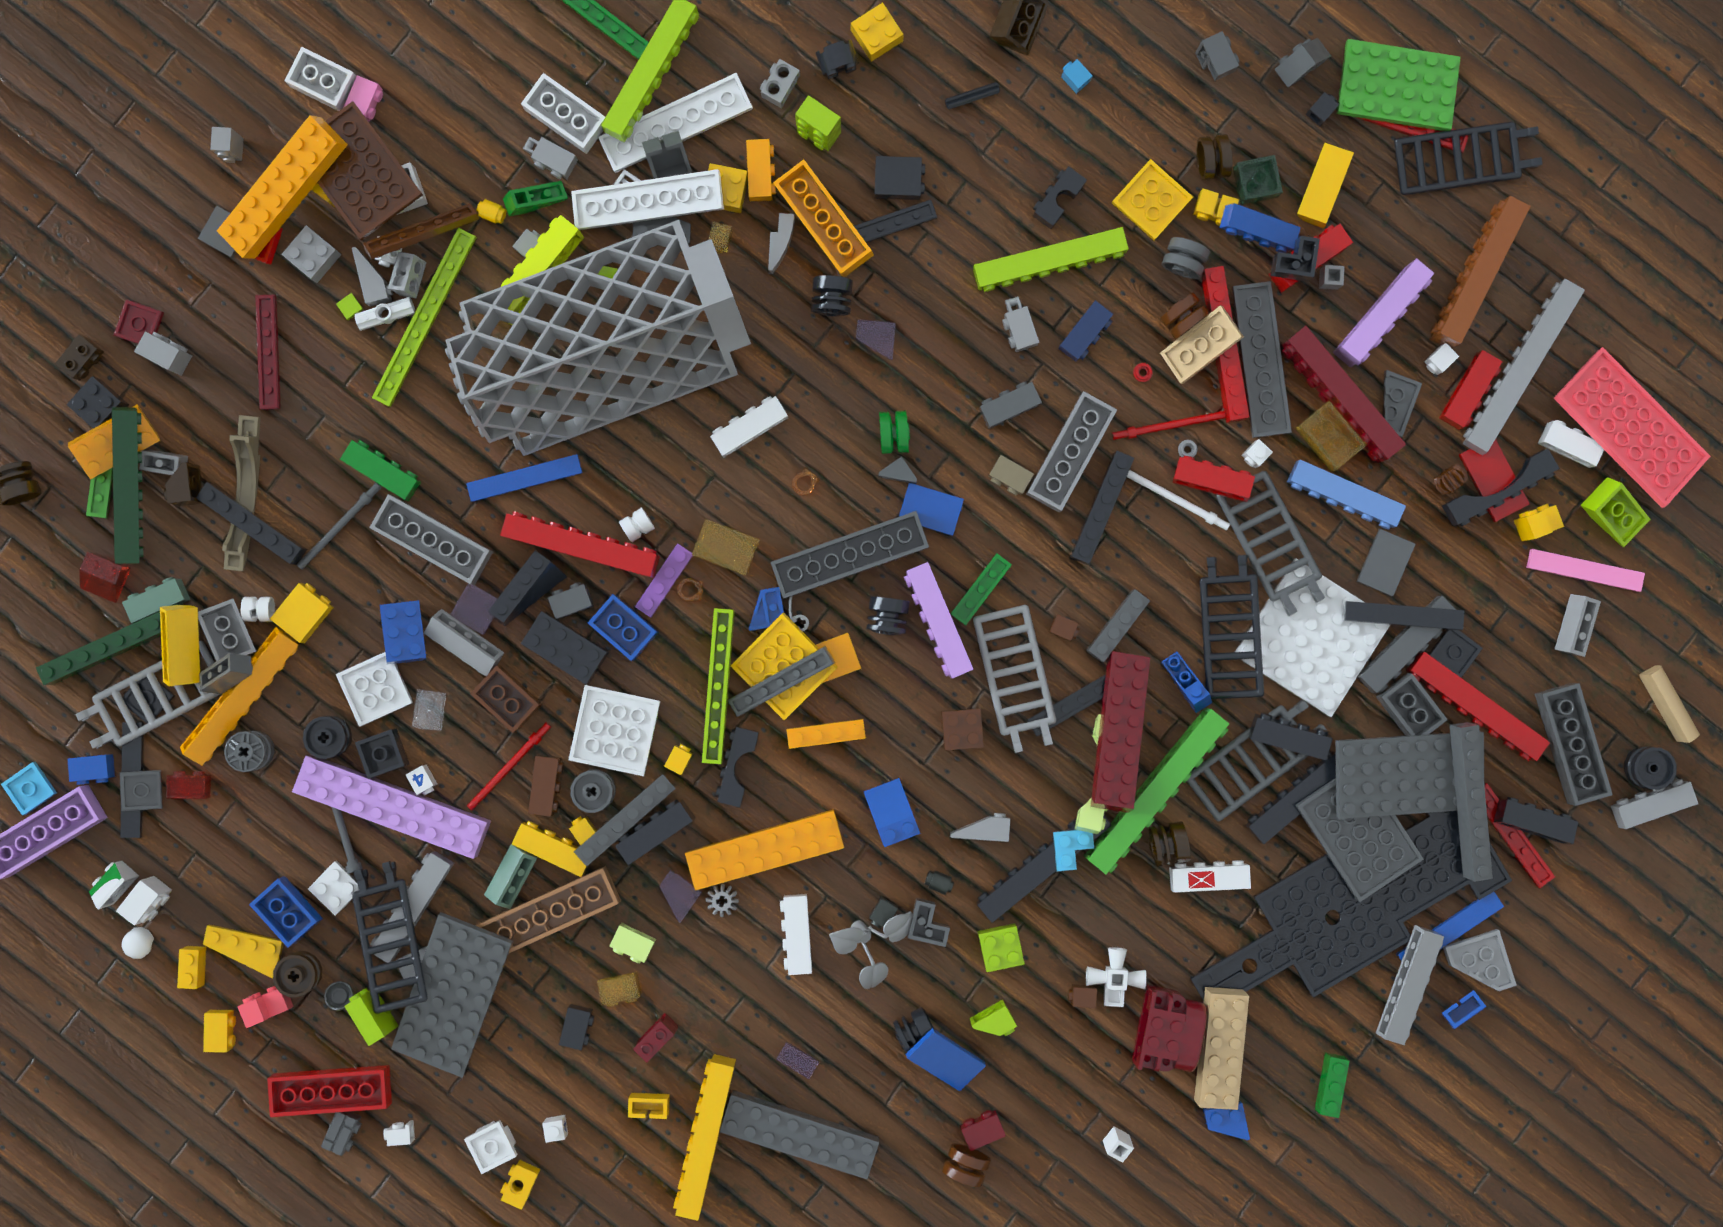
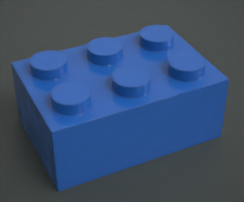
[588,594,659,661]
[380,600,426,665]
[249,876,323,948]

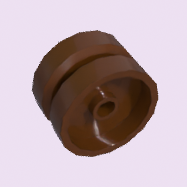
[1160,292,1210,340]
[942,1143,991,1187]

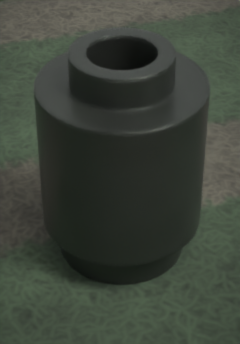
[924,870,954,895]

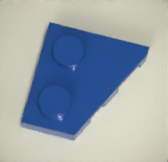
[1203,1101,1250,1140]

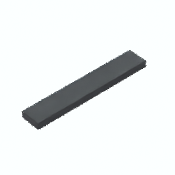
[728,646,835,717]

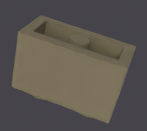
[988,455,1034,496]

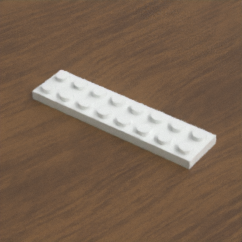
[598,73,753,173]
[571,169,724,230]

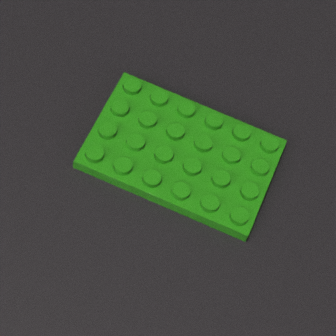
[1337,39,1460,131]

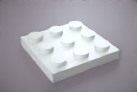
[336,652,413,727]

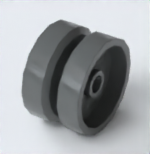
[1161,237,1210,279]
[570,769,616,813]

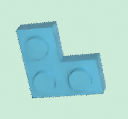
[1053,830,1094,871]

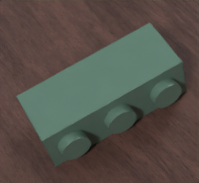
[122,577,190,623]
[484,844,537,909]

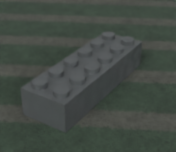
[1535,683,1613,806]

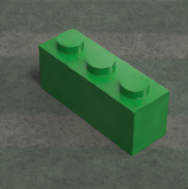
[1315,1052,1350,1118]

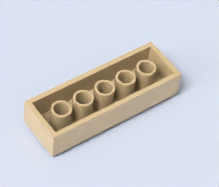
[1194,987,1249,1110]

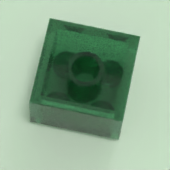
[1233,155,1283,205]

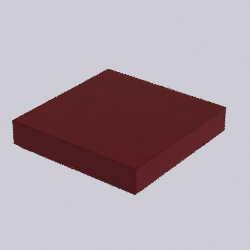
[114,300,164,344]

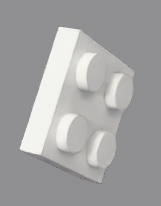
[308,860,359,916]

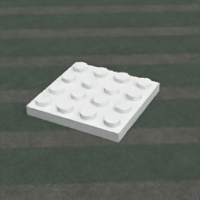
[569,685,661,776]

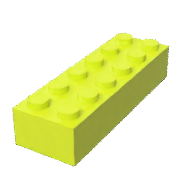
[501,215,584,325]

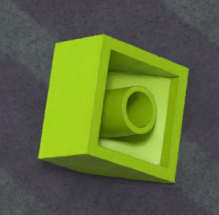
[970,999,1017,1036]

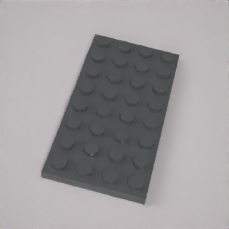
[1335,731,1484,819]
[391,912,513,1078]

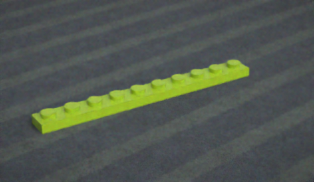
[372,228,477,407]

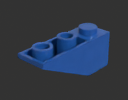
[1161,652,1212,713]

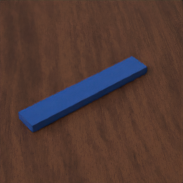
[466,454,583,502]
[1396,892,1504,962]

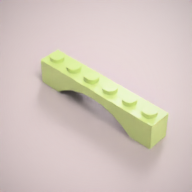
[1075,714,1108,834]

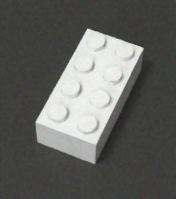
[521,73,605,154]

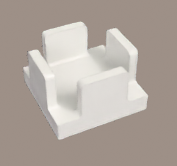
[464,1120,518,1174]

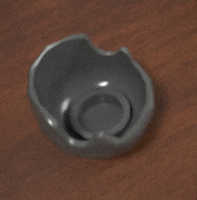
[324,981,354,1011]

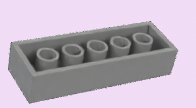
[1026,391,1117,513]
[369,494,493,585]

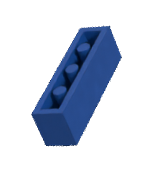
[1219,203,1301,253]

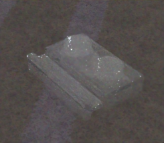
[412,689,446,731]

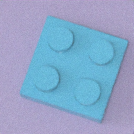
[1,762,57,816]

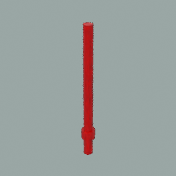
[1112,411,1226,440]
[467,722,551,810]

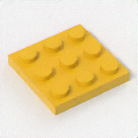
[1112,159,1193,241]

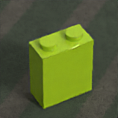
[344,987,398,1046]

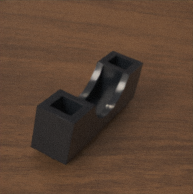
[715,726,759,808]

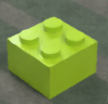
[977,923,1024,972]

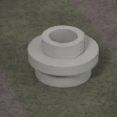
[1178,440,1197,457]

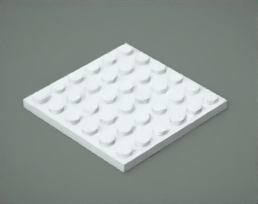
[1235,558,1390,717]

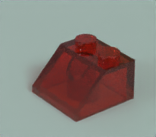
[79,552,131,603]

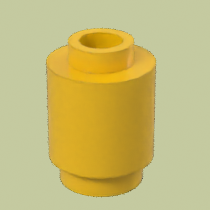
[476,199,507,224]

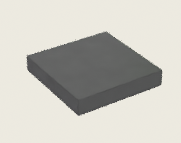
[198,206,236,258]
[120,770,163,811]

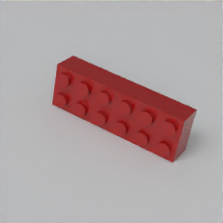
[267,1065,392,1117]

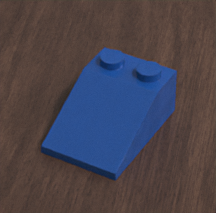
[864,778,920,847]

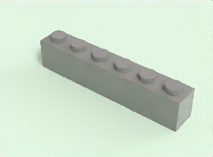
[370,851,454,963]
[1376,925,1444,1045]

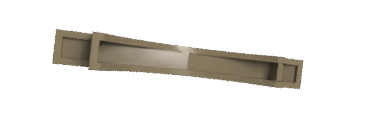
[222,415,261,571]

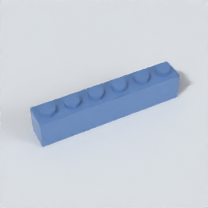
[1287,460,1406,529]

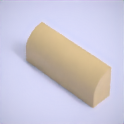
[1639,665,1700,743]

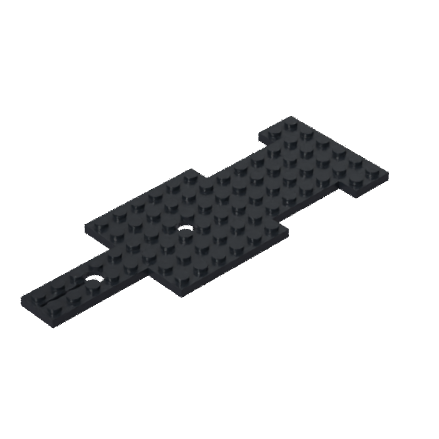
[1190,811,1512,1002]

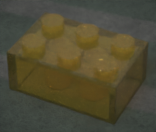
[1295,401,1366,472]
[692,519,760,576]

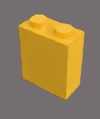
[270,583,334,643]

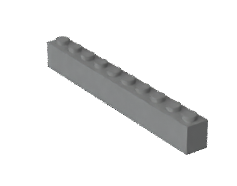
[1462,279,1585,456]

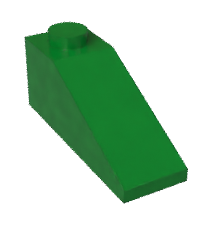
[503,181,568,217]

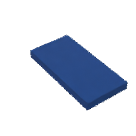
[906,1028,986,1091]

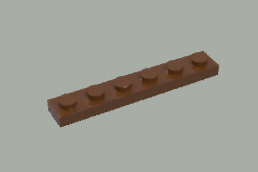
[363,203,479,260]

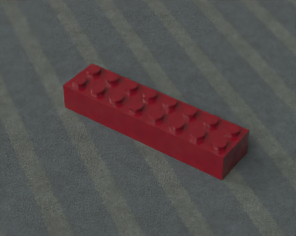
[1280,326,1406,463]
[1090,651,1150,813]

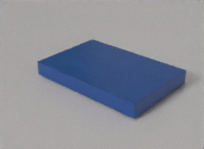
[899,483,964,536]

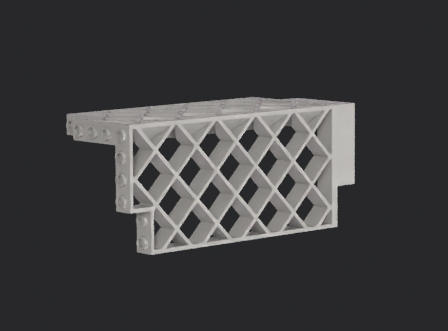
[445,220,751,456]

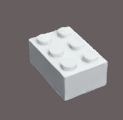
[285,47,356,111]

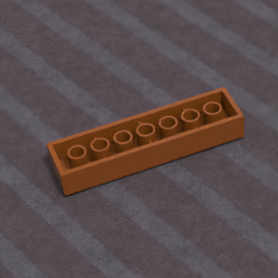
[1429,196,1531,348]

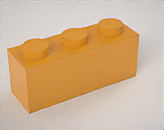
[746,139,776,202]

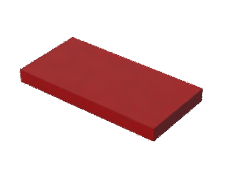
[1459,439,1530,522]

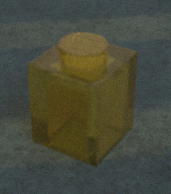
[709,222,733,254]

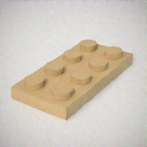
[1160,306,1244,384]

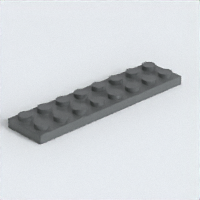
[1232,281,1292,438]

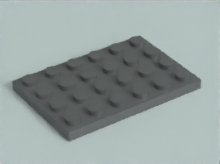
[1295,778,1424,902]

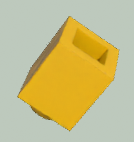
[664,744,693,775]
[569,816,597,845]

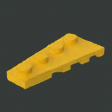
[203,925,284,979]

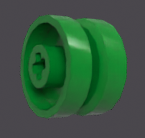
[879,410,910,454]

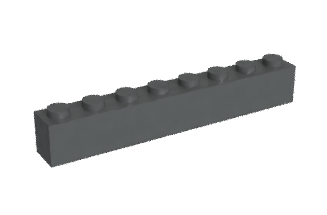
[1450,722,1493,882]

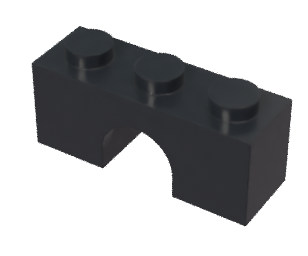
[1033,166,1087,229]

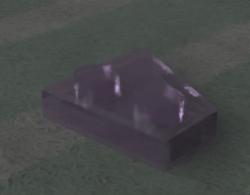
[856,319,896,360]
[659,870,702,923]

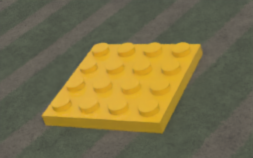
[731,612,838,720]

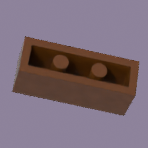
[528,755,564,816]

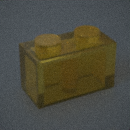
[597,972,641,1007]

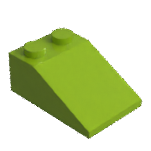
[1581,477,1651,547]

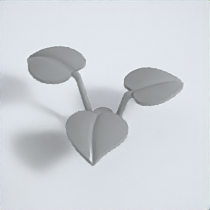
[829,911,913,989]

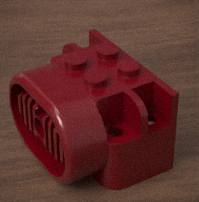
[1132,984,1207,1072]

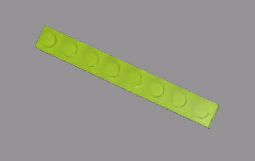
[601,0,699,142]
[973,227,1128,292]
[702,608,735,764]

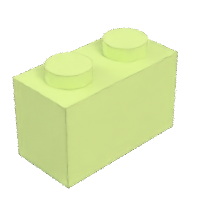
[610,923,656,963]

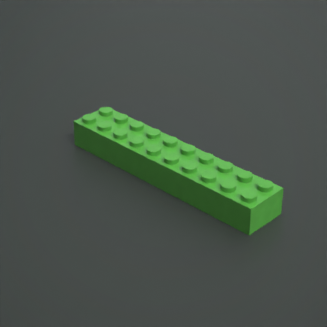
[1084,708,1229,874]

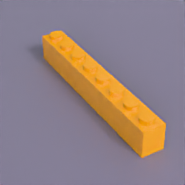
[180,627,298,766]

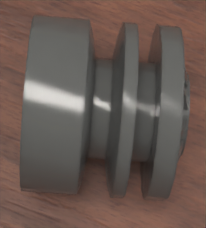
[224,730,275,772]

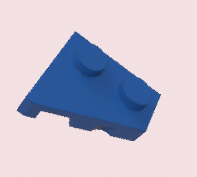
[749,587,784,631]

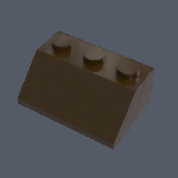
[989,0,1049,55]

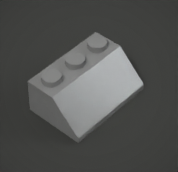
[198,599,256,662]

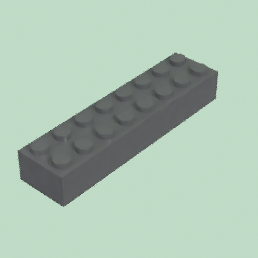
[771,511,929,599]
[719,1090,879,1179]

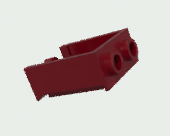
[633,1013,678,1063]

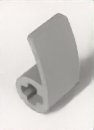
[789,596,809,632]

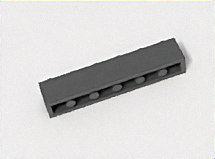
[1357,596,1456,693]
[573,774,675,866]

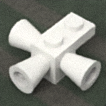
[1086,947,1146,1007]

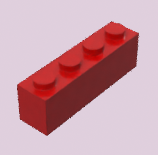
[1439,350,1503,430]
[1172,456,1255,502]

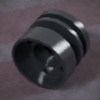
[811,275,853,317]
[866,596,910,635]
[893,1007,934,1052]

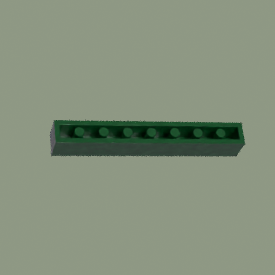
[112,407,143,564]
[36,604,185,685]

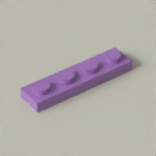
[635,543,694,618]

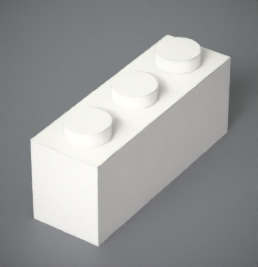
[1538,420,1604,468]

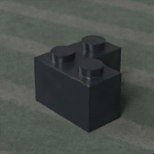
[1270,236,1320,282]

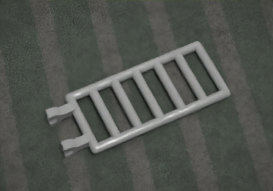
[973,605,1056,753]
[75,641,220,748]

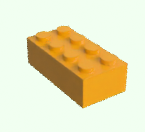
[68,404,160,480]

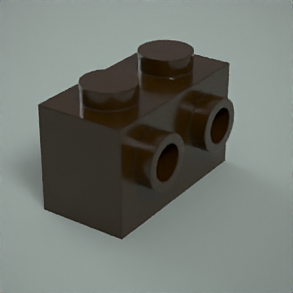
[55,334,104,381]

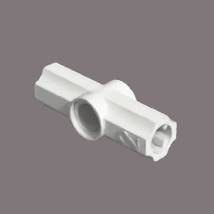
[355,297,415,331]

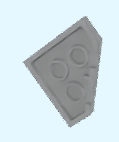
[1443,929,1517,991]

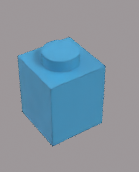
[1061,59,1092,94]

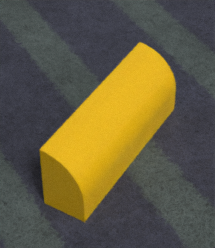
[1297,143,1354,229]
[160,605,200,686]

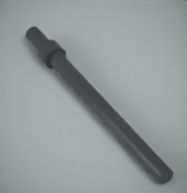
[297,482,382,570]

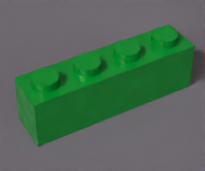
[340,440,421,501]

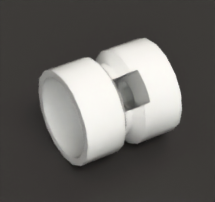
[619,507,655,542]
[241,597,275,622]

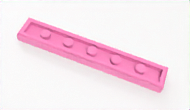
[1526,549,1645,592]

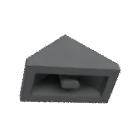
[878,456,917,484]

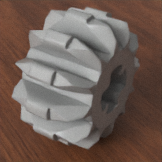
[706,884,739,917]

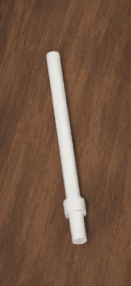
[1127,470,1230,530]

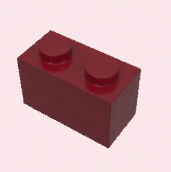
[960,1110,1006,1151]

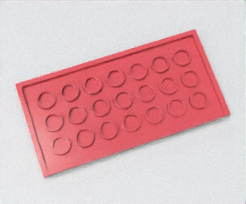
[1554,347,1711,508]

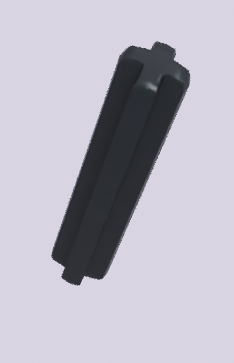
[945,82,1000,109]

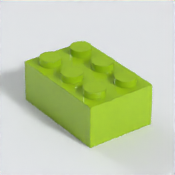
[795,95,841,151]

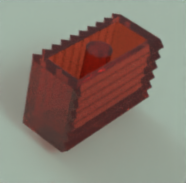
[166,771,211,799]

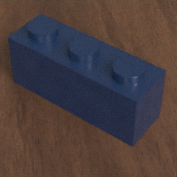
[1058,300,1113,362]

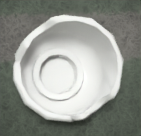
[122,927,154,959]

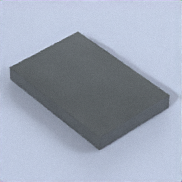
[1356,529,1415,597]

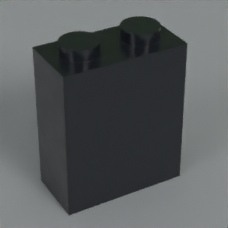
[874,156,925,200]

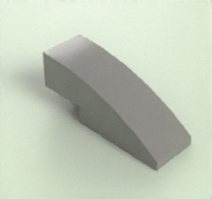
[768,213,795,274]

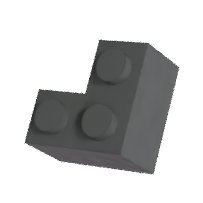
[1195,31,1239,81]
[1275,38,1331,87]
[907,898,950,947]

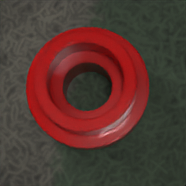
[1133,363,1153,382]

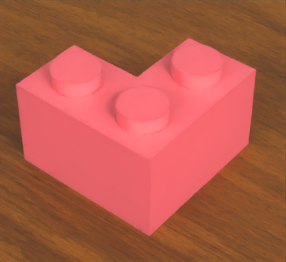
[238,986,294,1028]

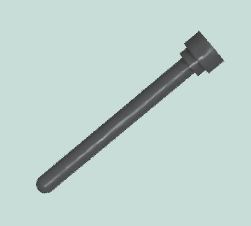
[332,807,363,874]

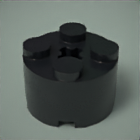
[815,40,859,80]

